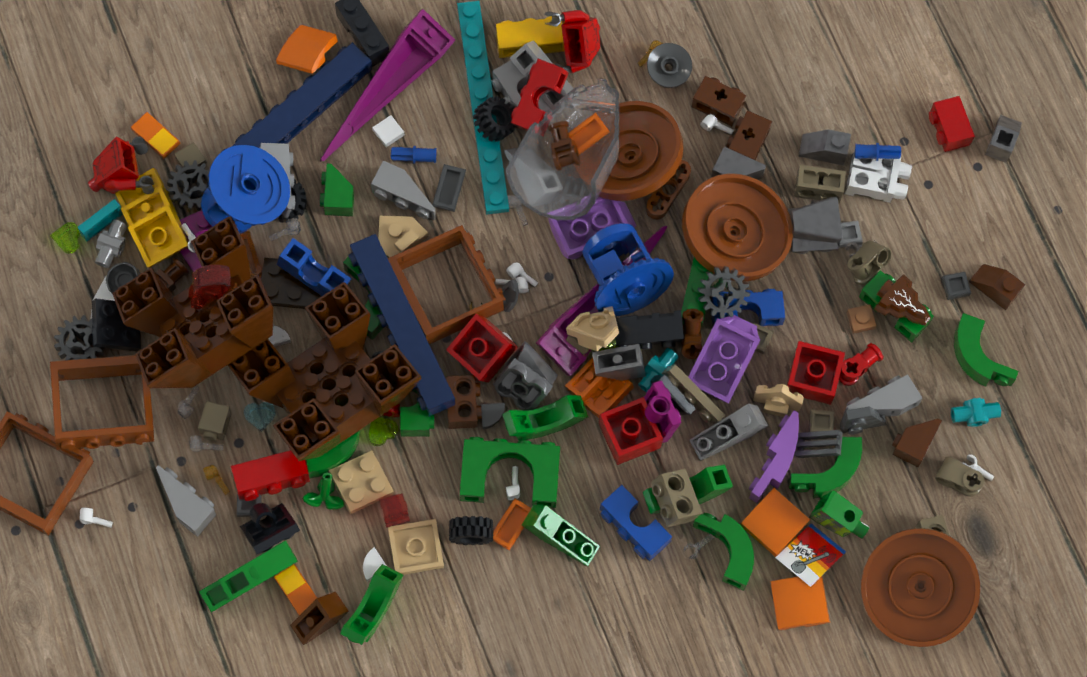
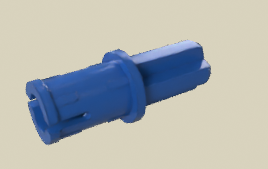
[855,143,901,161]
[391,146,437,164]

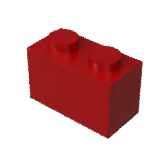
[929,96,975,152]

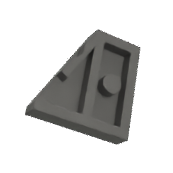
[839,406,886,435]

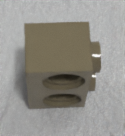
[794,165,846,203]
[651,469,702,527]

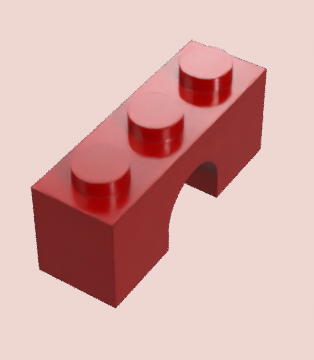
[511,58,569,137]

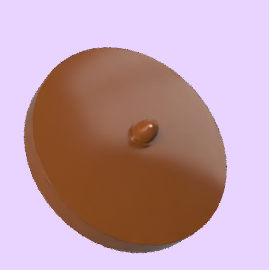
[574,101,684,201]
[682,174,793,282]
[861,528,980,647]

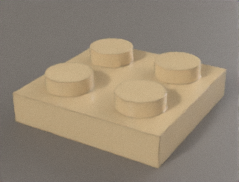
[329,451,394,514]
[388,519,444,575]

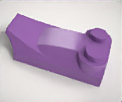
[548,197,636,260]
[688,315,760,404]

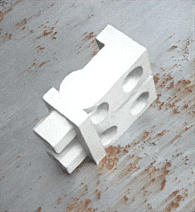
[845,150,912,203]

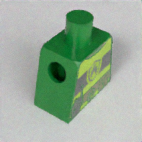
[809,490,870,539]

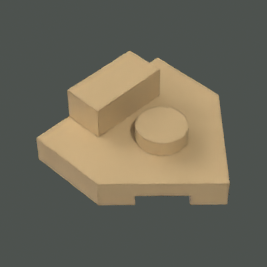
[378,216,428,258]
[566,306,619,352]
[753,384,804,417]

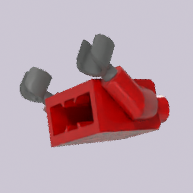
[544,10,601,74]
[88,136,154,194]

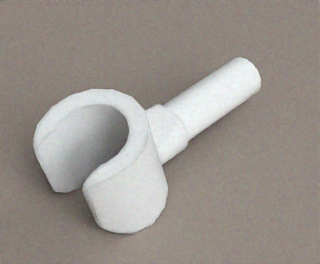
[700,114,734,135]
[181,223,196,252]
[506,263,538,287]
[495,277,529,293]
[963,455,994,481]
[505,466,520,500]
[80,508,113,528]

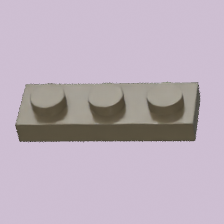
[662,364,725,423]

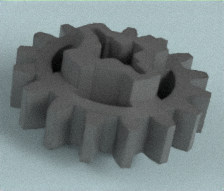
[167,160,210,211]
[698,266,750,318]
[54,315,104,360]

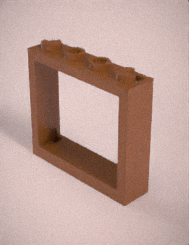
[388,225,506,344]
[50,355,154,451]
[0,411,94,536]

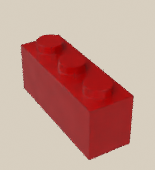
[231,450,310,501]

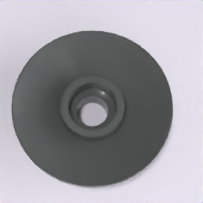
[647,43,692,88]

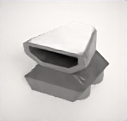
[788,197,842,254]
[493,341,558,411]

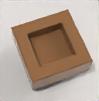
[846,304,877,334]

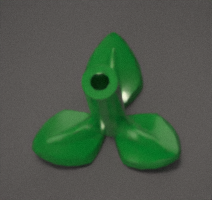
[302,472,344,510]

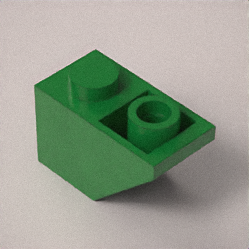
[320,163,354,216]

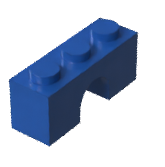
[277,238,352,296]
[711,289,785,326]
[600,485,672,562]

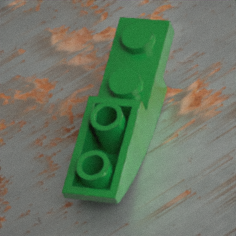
[199,540,298,612]

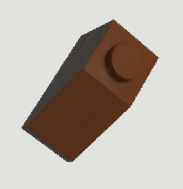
[969,264,1025,310]
[892,418,942,467]
[290,591,349,645]

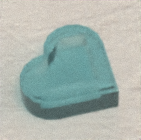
[244,402,276,432]

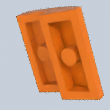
[276,25,338,74]
[565,357,634,418]
[740,488,810,557]
[770,576,830,630]

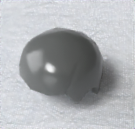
[106,262,141,293]

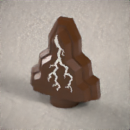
[874,274,931,326]

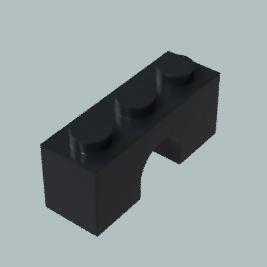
[335,0,389,67]

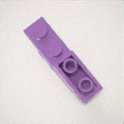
[749,410,799,503]

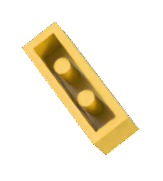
[496,16,565,58]

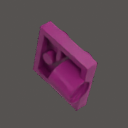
[644,380,681,443]

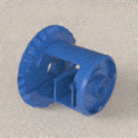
[201,145,290,234]
[583,223,674,317]

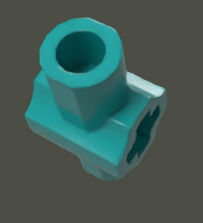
[638,348,679,393]
[951,398,1001,427]

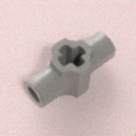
[95,220,127,268]

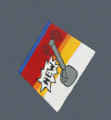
[775,523,846,587]

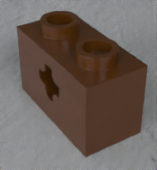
[691,76,746,126]
[725,110,773,160]

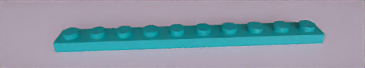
[457,1,509,215]

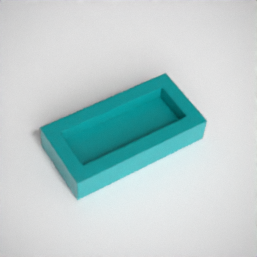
[77,199,123,242]

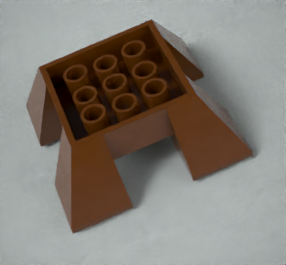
[112,216,273,388]
[227,282,422,461]

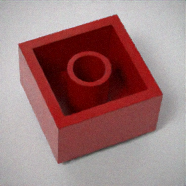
[446,314,518,383]
[787,341,845,405]
[598,397,663,465]

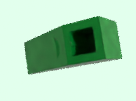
[522,505,600,566]

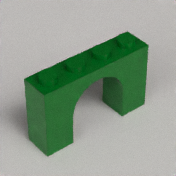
[460,437,560,508]

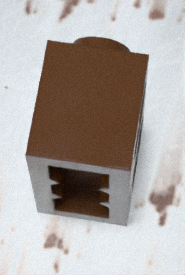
[446,375,482,429]

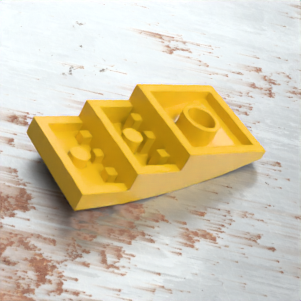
[115,168,188,268]

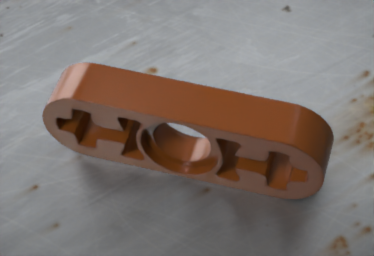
[646,160,691,220]

